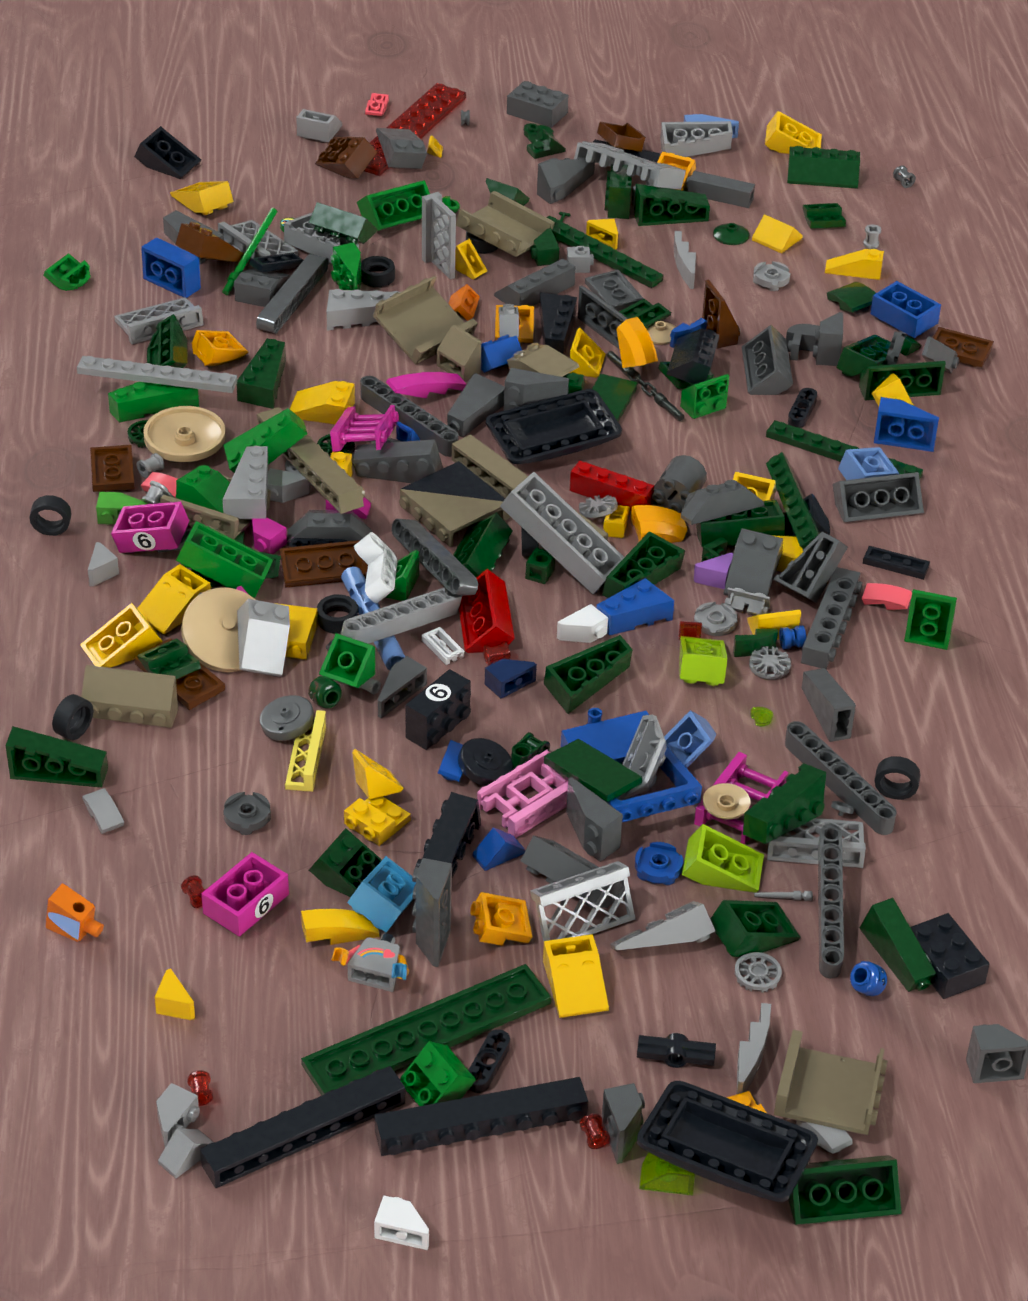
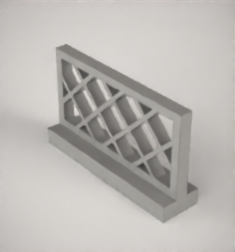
[422,192,456,280]
[218,220,298,258]
[114,297,204,344]
[767,818,866,868]
[530,861,635,942]

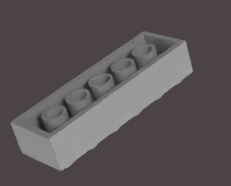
[500,472,625,594]

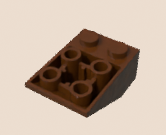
[315,137,377,179]

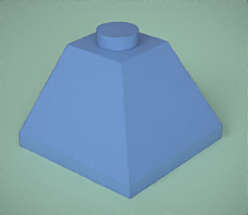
[838,447,899,480]
[664,710,716,768]

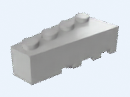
[660,121,733,157]
[284,212,359,263]
[223,446,268,519]

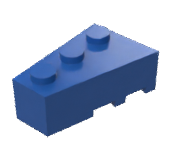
[596,578,674,635]

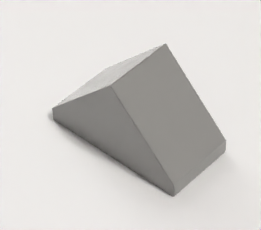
[88,542,119,586]
[158,1128,213,1179]

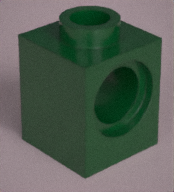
[525,548,555,585]

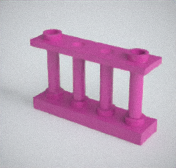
[330,405,399,452]
[694,752,788,845]

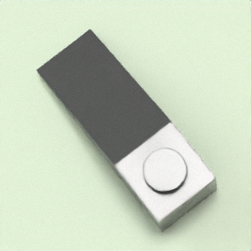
[922,336,959,373]
[378,656,427,718]

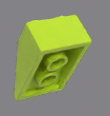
[679,636,728,686]
[682,824,764,893]

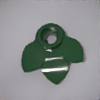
[523,123,554,143]

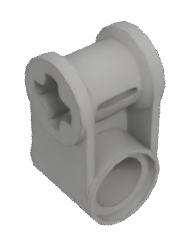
[141,481,175,504]

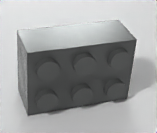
[507,81,569,128]

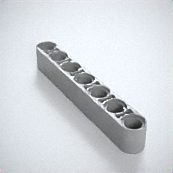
[340,587,463,644]

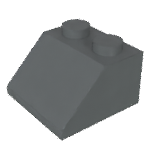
[813,312,843,366]
[966,1024,1028,1083]
[601,1083,645,1164]

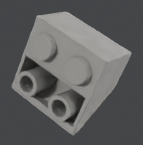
[296,109,342,142]

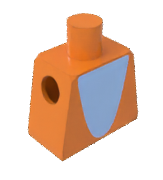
[46,883,104,942]

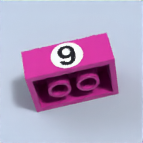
[111,501,189,553]
[201,852,289,937]

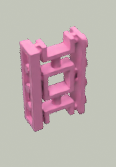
[477,750,569,838]

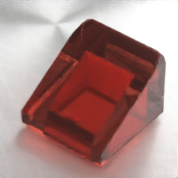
[679,621,702,640]

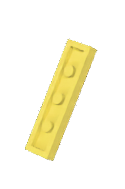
[285,710,326,792]

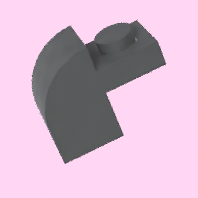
[786,324,819,361]

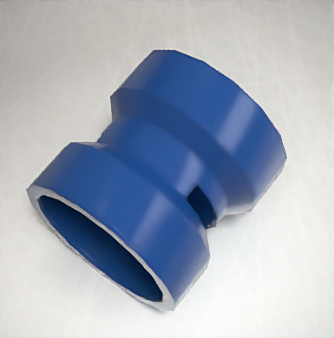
[779,625,806,649]

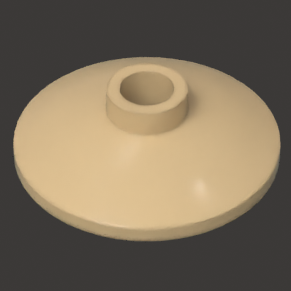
[646,321,676,345]
[703,783,750,819]

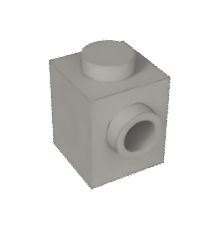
[566,246,594,273]

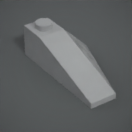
[610,901,715,950]

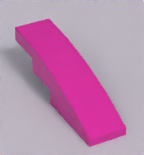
[386,372,467,398]

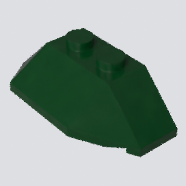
[147,314,188,368]

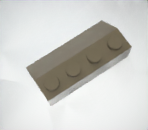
[81,665,178,728]

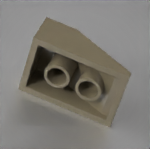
[507,343,579,377]

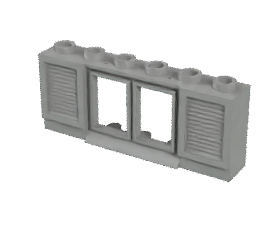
[574,141,686,190]

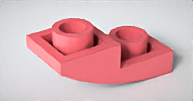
[365,93,389,116]
[141,472,177,498]
[862,583,912,610]

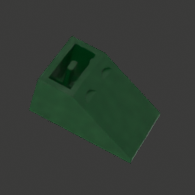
[309,828,382,897]

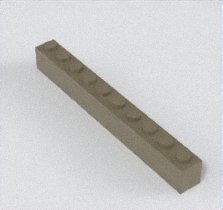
[257,407,365,514]
[452,434,608,541]

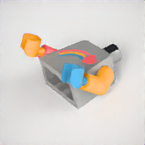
[331,933,409,992]

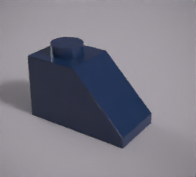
[484,659,537,699]

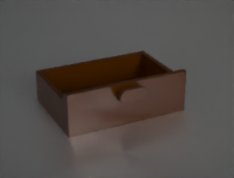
[597,121,646,152]

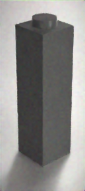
[686,171,755,208]

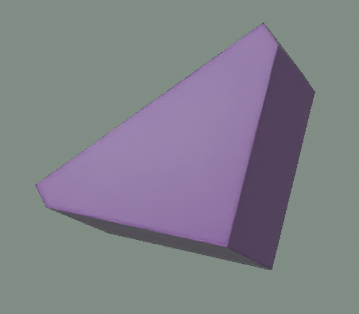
[694,552,733,589]

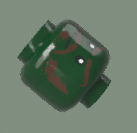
[308,676,342,709]

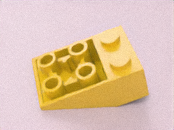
[137,564,211,635]
[543,934,609,1018]

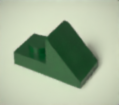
[527,129,566,159]

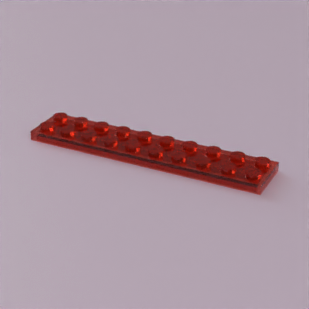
[364,83,466,176]

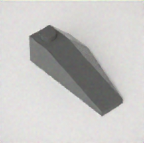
[537,157,595,204]

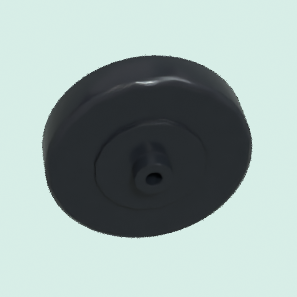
[458,738,513,786]

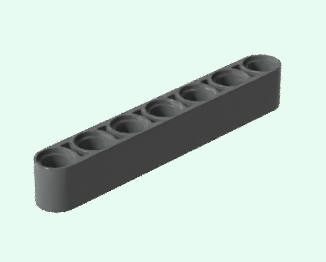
[256,254,329,334]
[360,376,459,457]
[392,518,478,596]
[785,721,897,835]
[818,823,844,979]

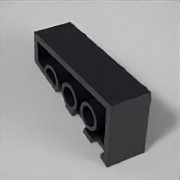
[539,292,577,355]
[415,792,481,878]

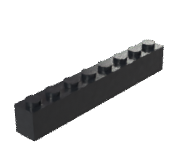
[200,1066,405,1189]
[374,1077,588,1156]

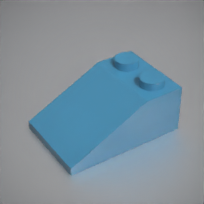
[347,856,416,932]

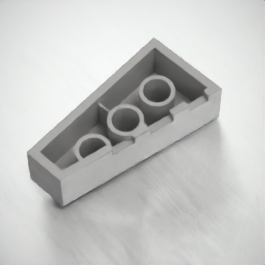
[326,289,400,330]

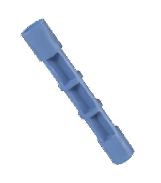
[341,567,406,670]

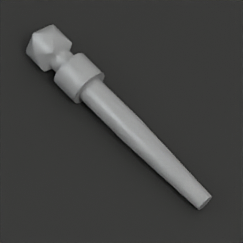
[754,891,813,901]

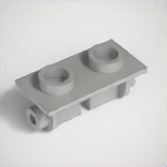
[724,588,770,615]

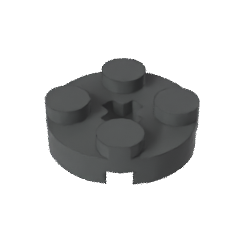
[884,331,906,365]
[223,792,271,835]

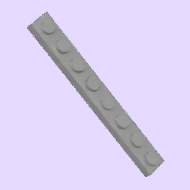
[77,356,238,393]

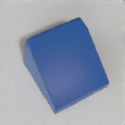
[396,421,420,442]

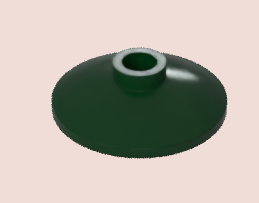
[713,223,749,245]

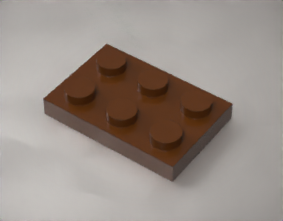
[933,327,994,368]
[90,445,135,492]

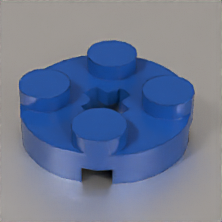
[635,842,683,885]

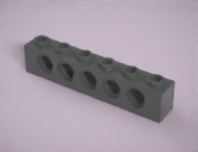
[801,567,863,669]

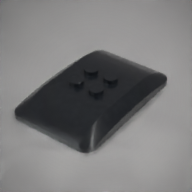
[486,389,622,464]
[637,1081,818,1202]

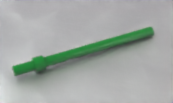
[222,208,278,295]

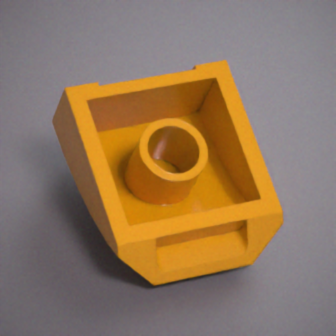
[616,317,658,368]
[192,330,249,366]
[631,505,688,543]

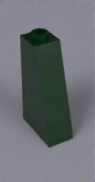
[859,898,936,992]

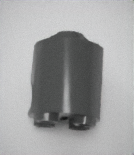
[652,455,707,513]

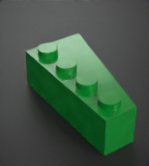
[108,382,199,423]
[224,408,308,473]

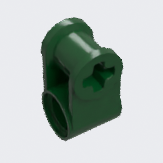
[511,732,550,770]

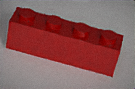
[570,461,655,511]
[459,569,515,653]

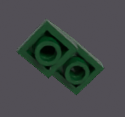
[733,629,778,657]

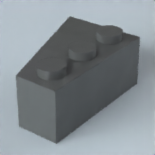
[773,532,848,603]

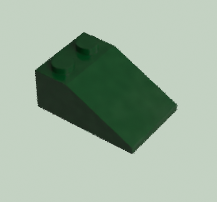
[710,900,800,957]

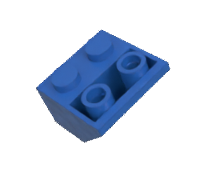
[481,335,522,373]

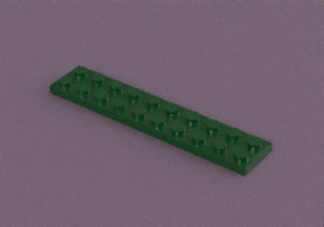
[301,964,552,1096]

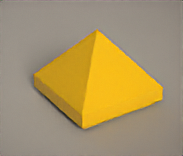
[427,135,443,158]

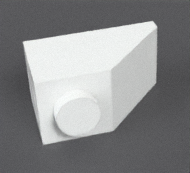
[557,604,608,643]
[374,1196,429,1250]

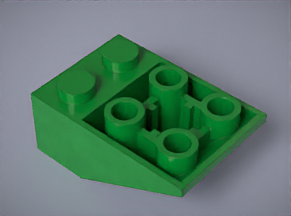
[331,242,361,290]

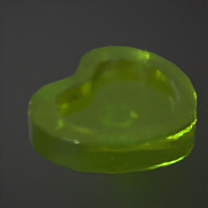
[750,707,773,727]

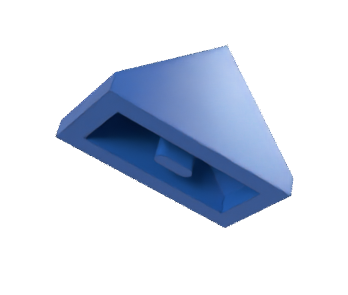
[472,827,526,871]

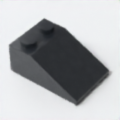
[134,126,202,179]

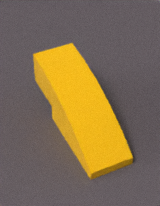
[301,909,379,945]

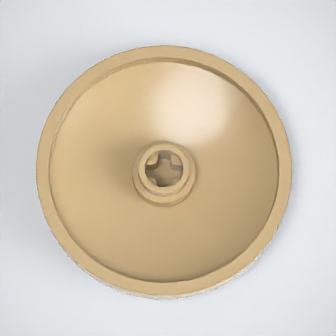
[144,406,226,462]
[181,588,256,672]

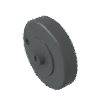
[259,695,315,741]

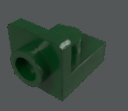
[701,537,728,562]

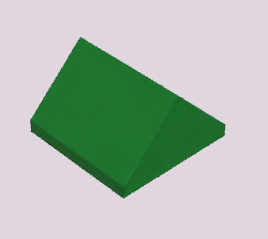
[385,549,419,601]
[319,633,376,688]

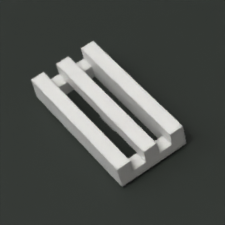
[422,627,465,665]

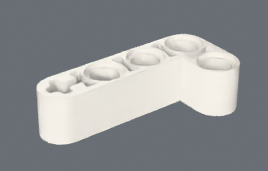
[354,532,397,603]

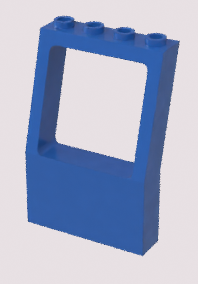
[561,710,702,822]

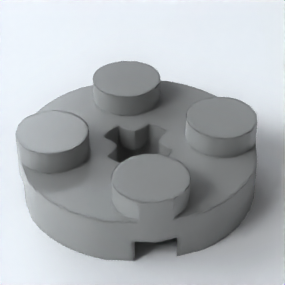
[753,261,790,291]

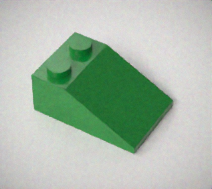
[176,465,230,513]
[904,589,957,650]

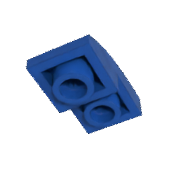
[670,318,707,348]
[438,740,463,782]

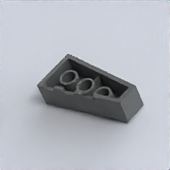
[352,439,443,483]

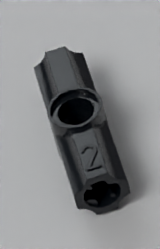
[637,1033,716,1068]

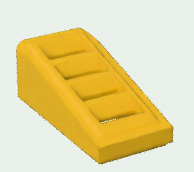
[603,505,630,538]

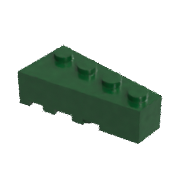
[604,164,632,219]
[634,184,710,226]
[236,338,286,409]
[602,532,685,598]
[5,726,108,788]
[743,763,826,844]

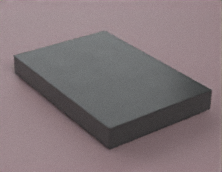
[585,270,644,311]

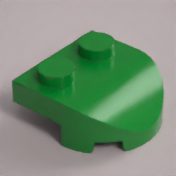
[43,253,91,291]

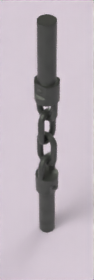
[607,351,684,421]

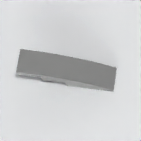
[673,231,696,289]
[737,1003,771,1094]

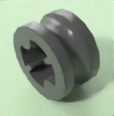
[461,110,470,126]

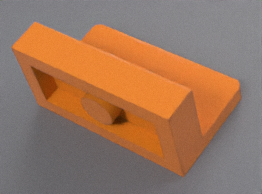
[448,284,480,321]

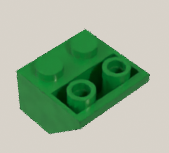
[680,374,729,419]
[400,1041,476,1106]

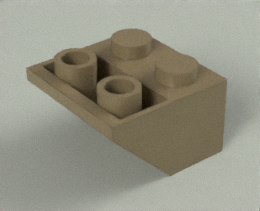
[437,325,481,382]

